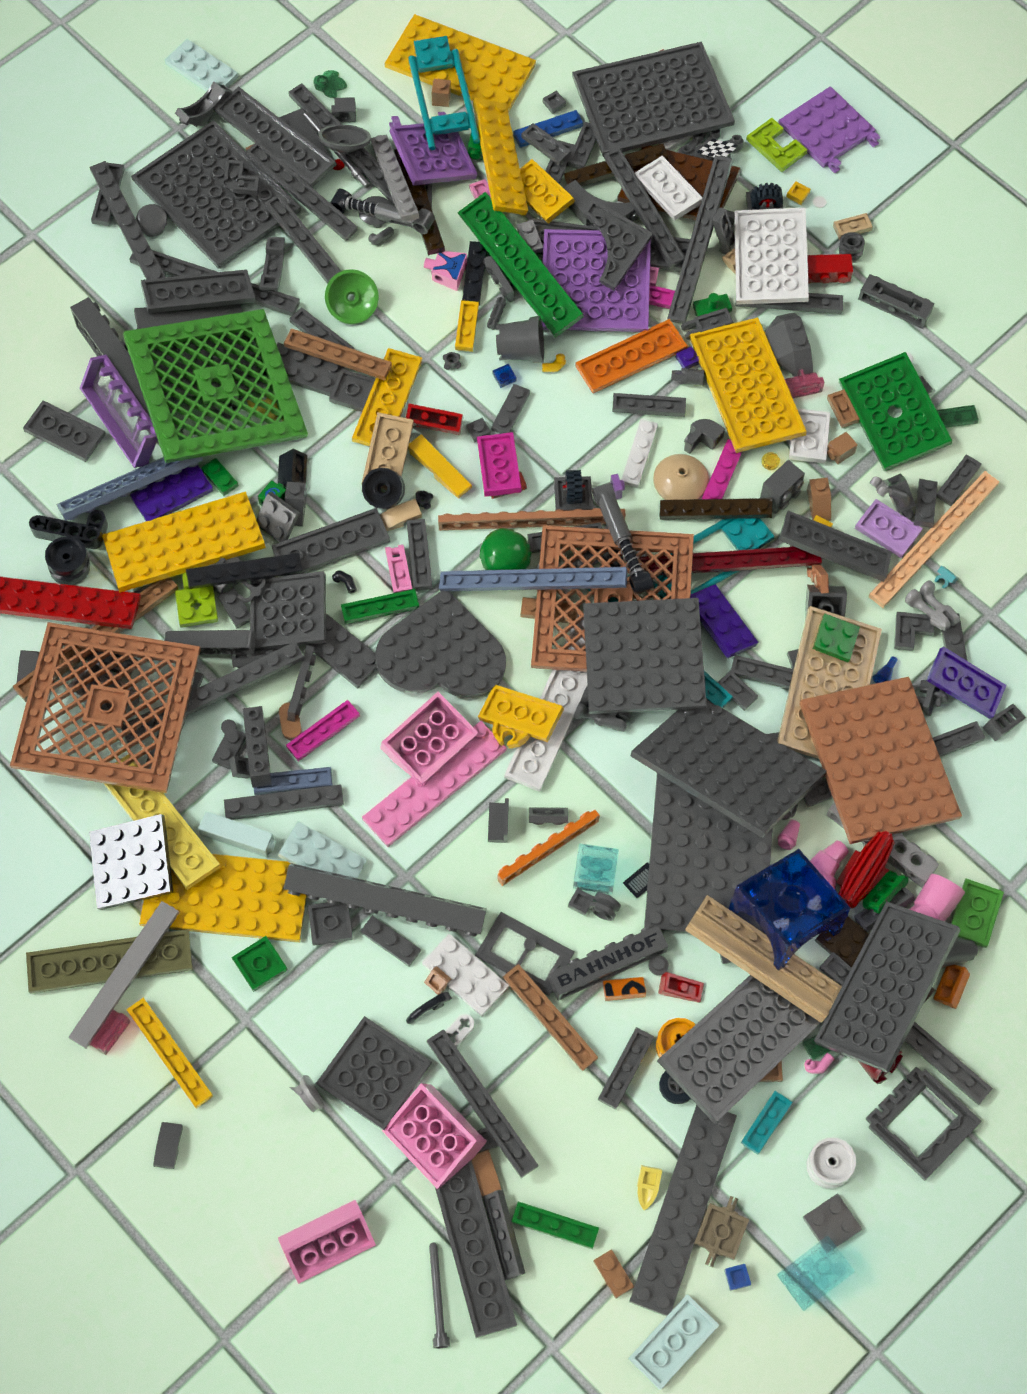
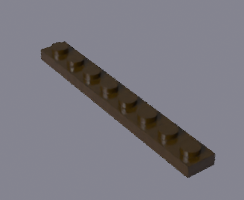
[394,149,445,256]

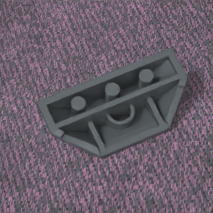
[765,313,814,378]

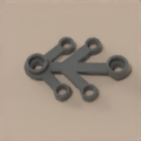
[678,129,744,161]

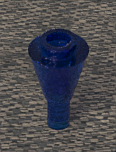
[873,656,898,684]

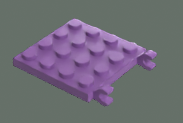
[778,86,881,173]
[389,112,478,185]

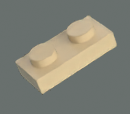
[833,213,873,240]

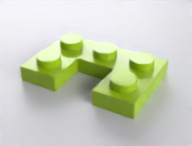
[746,118,807,172]

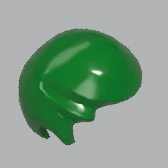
[479,528,532,570]

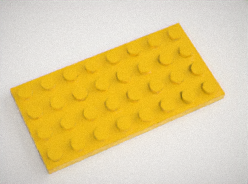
[385,14,536,113]
[690,317,807,453]
[102,491,266,592]
[139,854,307,943]

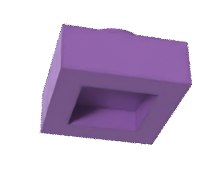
[610,474,625,499]

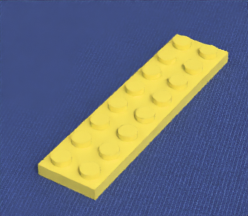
[104,754,221,890]

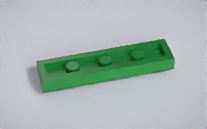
[341,589,419,624]
[512,1201,599,1250]

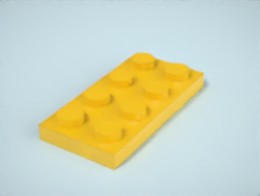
[520,159,575,223]

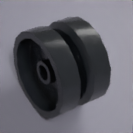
[362,467,405,509]
[45,536,90,585]

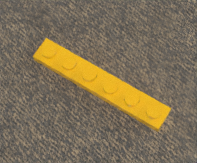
[126,997,214,1109]

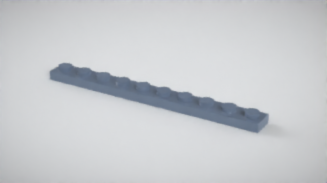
[439,567,628,592]

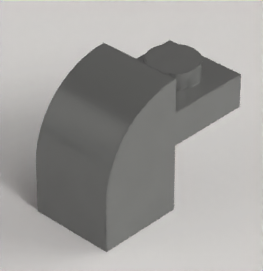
[684,419,725,454]

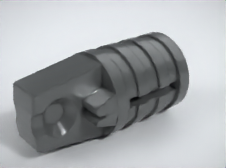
[671,368,704,386]

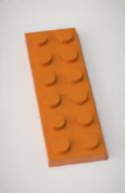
[575,319,687,394]

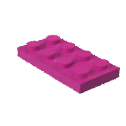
[477,432,522,497]

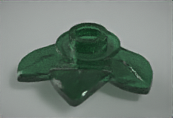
[313,70,347,98]

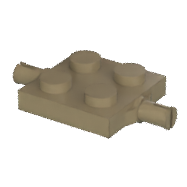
[694,1196,749,1268]

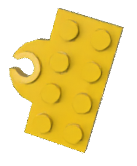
[478,685,564,749]

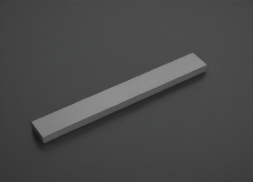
[68,901,179,1049]

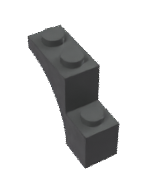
[174,82,233,127]

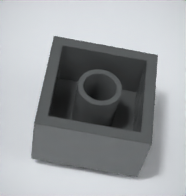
[760,460,805,514]

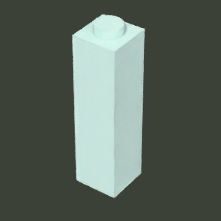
[198,811,276,858]

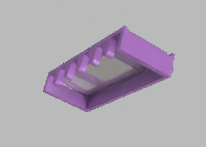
[80,355,158,468]

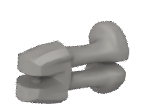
[905,580,960,631]

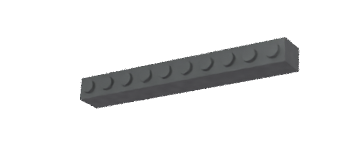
[283,863,487,936]

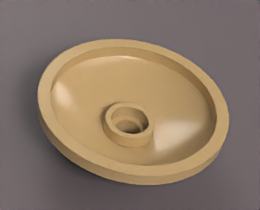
[653,454,709,500]

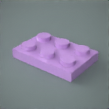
[854,499,923,558]

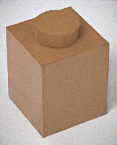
[431,79,451,107]
[827,432,858,464]

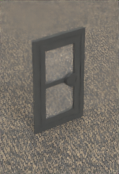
[475,912,575,996]

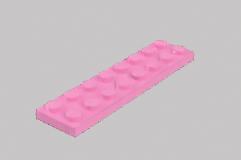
[362,721,507,847]

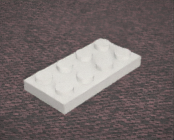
[635,156,702,221]
[422,933,509,1017]

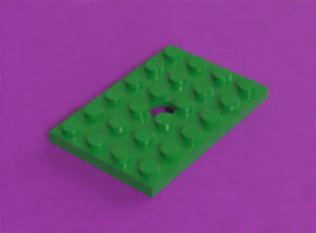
[839,352,952,471]

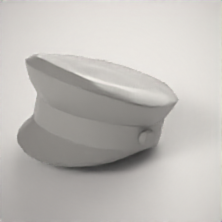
[289,1075,324,1113]

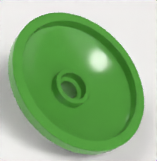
[325,269,379,324]

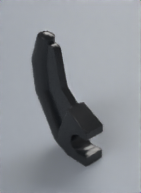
[406,992,452,1024]

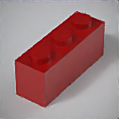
[807,254,853,284]
[406,404,464,435]

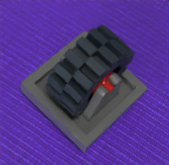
[745,183,783,210]
[554,470,593,511]

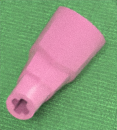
[799,840,849,915]
[910,874,965,922]

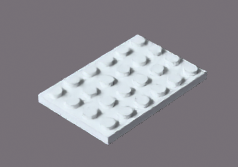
[735,208,809,305]

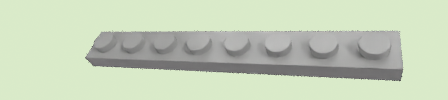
[371,134,419,223]

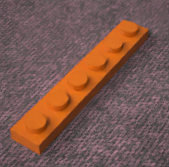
[498,809,600,886]

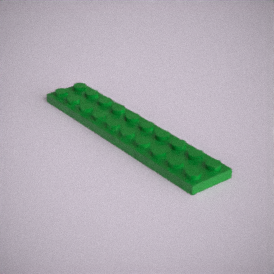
[457,192,584,338]

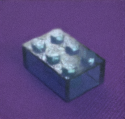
[777,1236,855,1311]

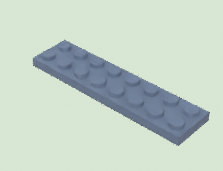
[56,457,203,521]

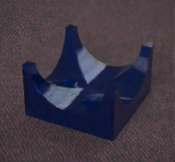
[728,849,851,971]

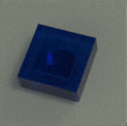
[492,364,517,388]

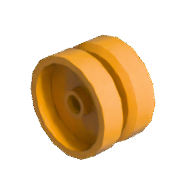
[655,1018,696,1058]

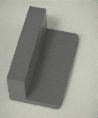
[488,798,509,843]

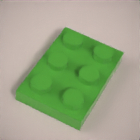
[951,878,1004,948]

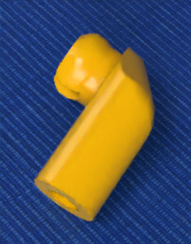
[542,353,566,372]

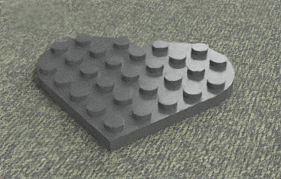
[375,591,506,698]

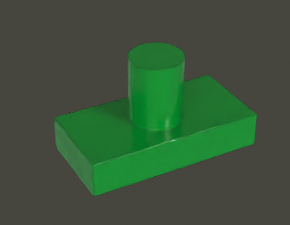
[692,293,732,317]

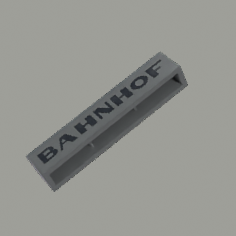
[547,925,669,1001]

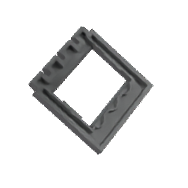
[865,1067,982,1181]

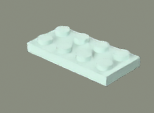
[164,39,239,92]
[278,821,367,878]
[628,1294,719,1390]

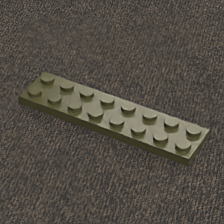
[26,929,193,994]

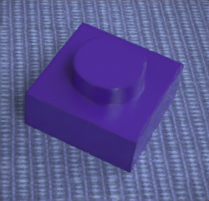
[675,346,700,368]

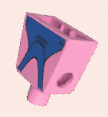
[424,251,467,291]

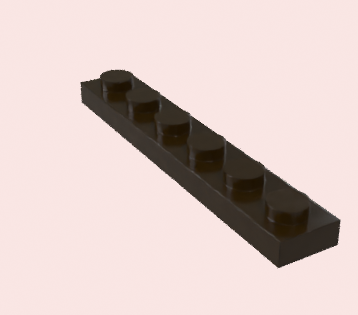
[563,143,669,186]
[659,498,773,520]

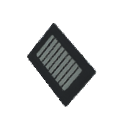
[623,862,649,898]

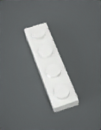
[621,419,658,488]

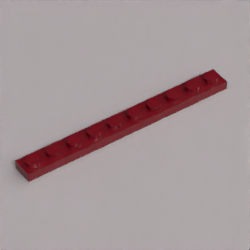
[639,547,822,576]

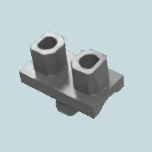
[917,680,949,716]

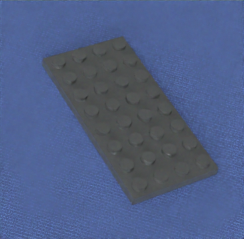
[814,901,961,1073]
[657,975,821,1124]

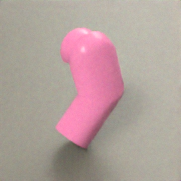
[804,1053,835,1074]

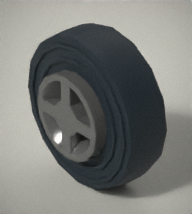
[659,1071,691,1104]

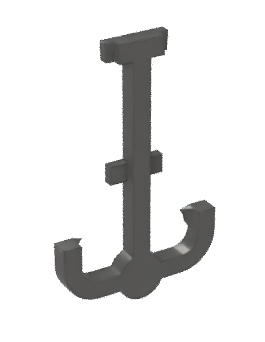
[216,558,266,603]

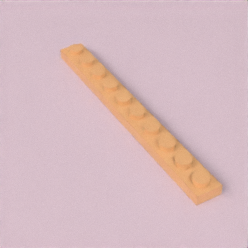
[869,471,999,608]

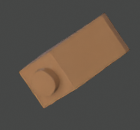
[807,478,831,521]

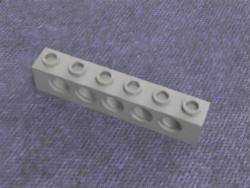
[826,802,939,888]

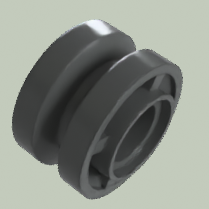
[839,232,865,260]
[589,892,621,921]

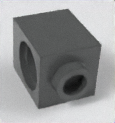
[331,97,356,123]

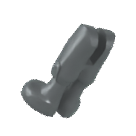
[573,686,632,732]

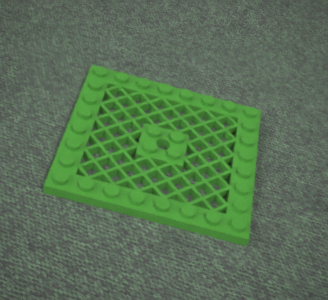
[123,309,308,463]

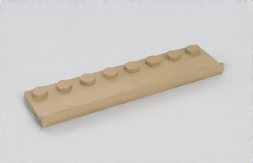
[685,895,842,1023]

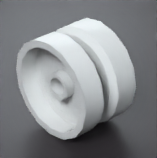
[806,1137,856,1189]

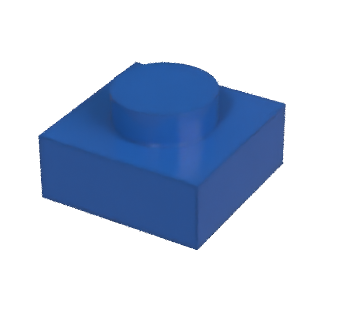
[724,1264,751,1291]

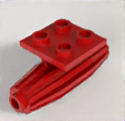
[836,831,895,909]

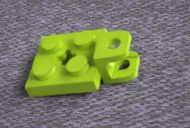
[175,573,218,628]

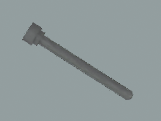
[429,1242,450,1349]

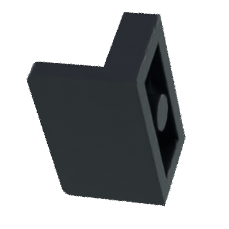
[278,448,307,487]

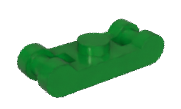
[862,870,909,914]

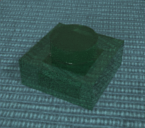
[802,1035,831,1061]

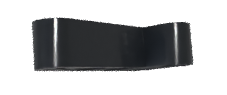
[29,510,108,549]

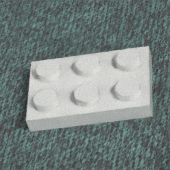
[789,408,831,463]

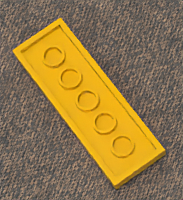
[352,348,422,446]

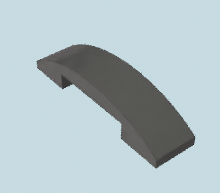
[259,237,285,291]

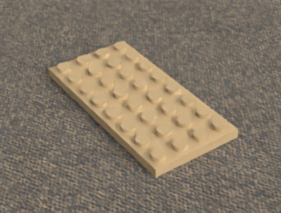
[777,606,882,759]

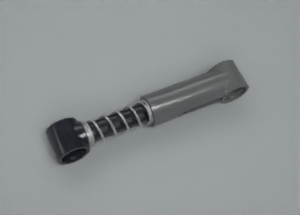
[330,188,435,234]
[592,482,654,595]

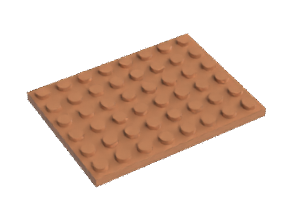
[799,677,962,844]

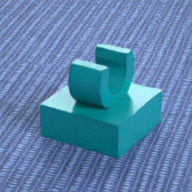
[934,565,959,589]

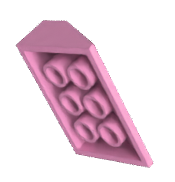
[380,691,478,785]
[382,1083,487,1189]

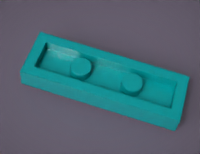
[741,1091,792,1155]

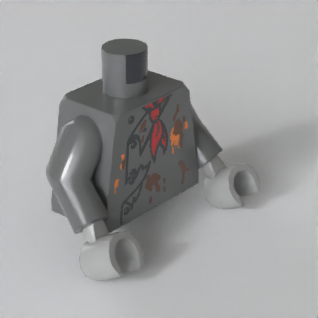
[869,473,916,519]

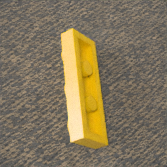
[455,300,479,352]

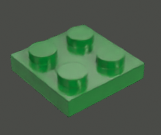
[812,613,860,663]
[231,936,288,992]

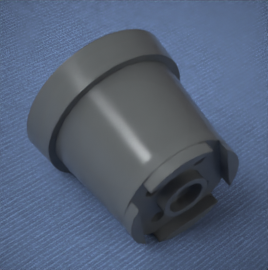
[496,316,545,363]

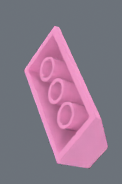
[278,1200,376,1284]

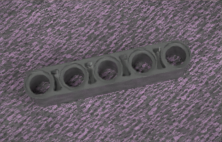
[164,630,256,655]

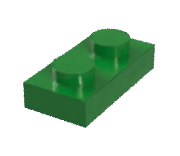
[201,457,239,496]

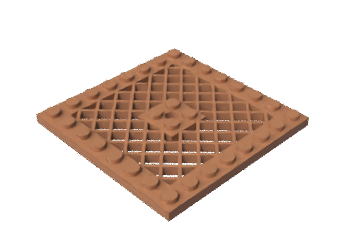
[531,525,694,672]
[10,622,201,793]

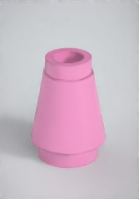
[777,819,800,850]

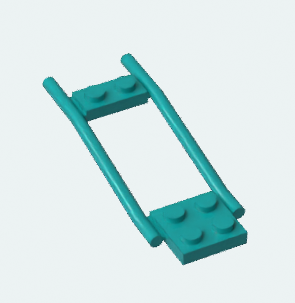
[408,36,480,151]
[627,518,774,599]

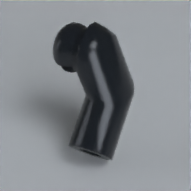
[332,570,357,594]

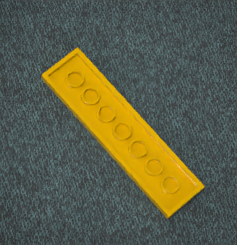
[472,98,528,215]

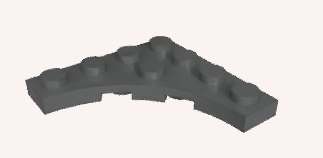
[583,199,653,291]

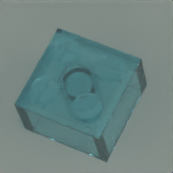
[573,843,619,894]

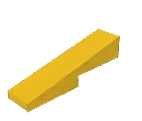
[408,434,472,499]

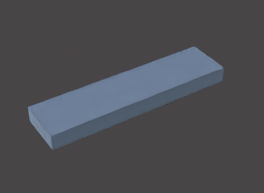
[254,767,333,795]

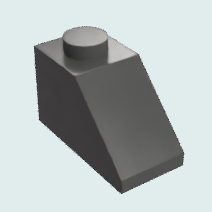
[285,482,307,526]

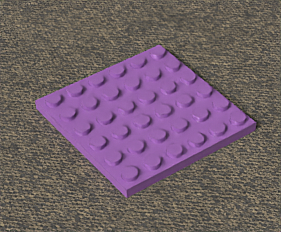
[542,229,651,332]

